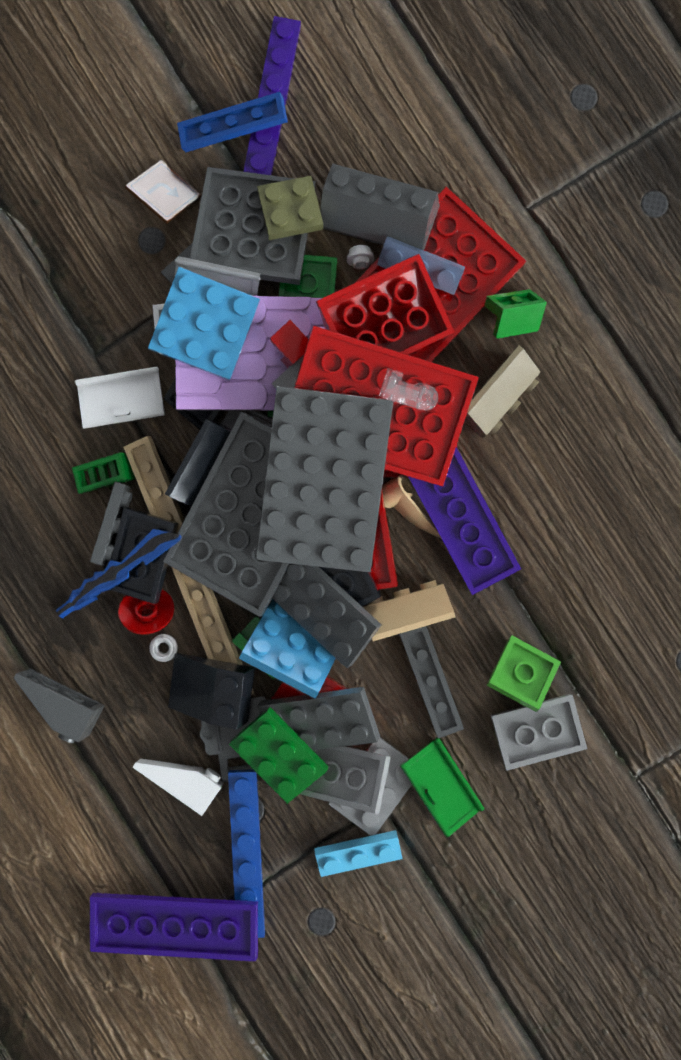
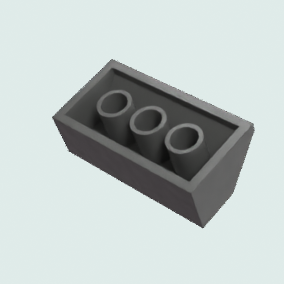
[320,164,440,250]

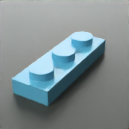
[314,830,403,877]

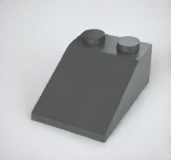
[14,669,105,743]

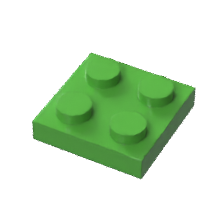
[487,635,561,712]

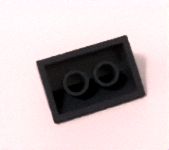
[165,419,232,506]

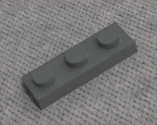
[90,482,132,565]

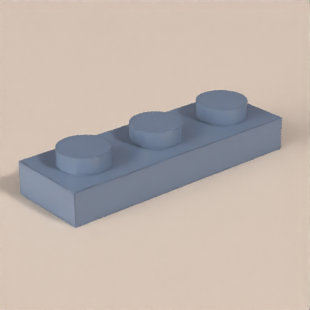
[377,236,465,295]

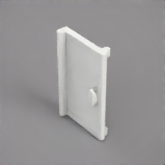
[75,367,165,429]

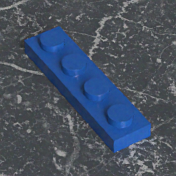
[177,92,288,153]

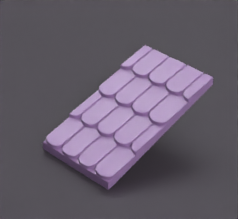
[175,296,325,411]

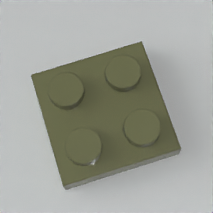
[257,176,323,240]

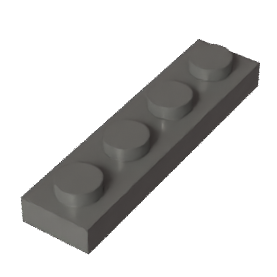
[399,626,464,739]

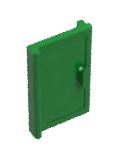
[400,738,484,838]

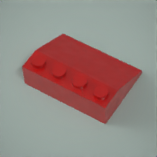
[316,254,455,355]

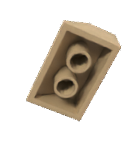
[363,580,455,641]

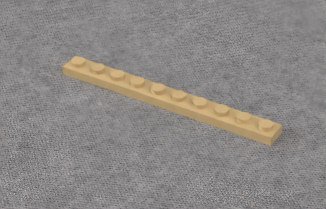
[124,436,254,693]

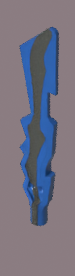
[56,529,181,618]

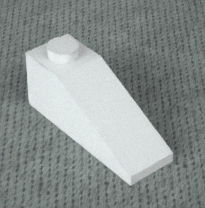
[133,759,224,816]

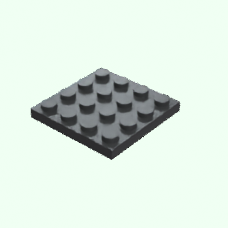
[190,167,316,285]

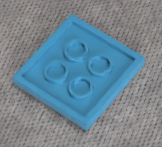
[148,267,260,381]
[239,599,336,699]

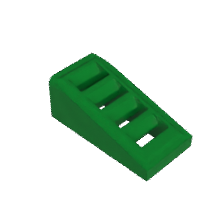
[72,452,135,494]

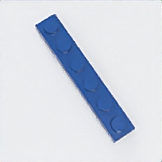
[228,769,265,938]

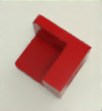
[270,319,308,368]

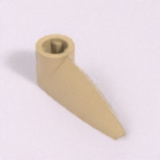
[382,474,441,538]

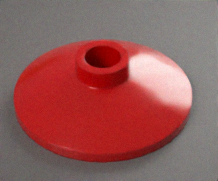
[118,589,174,634]

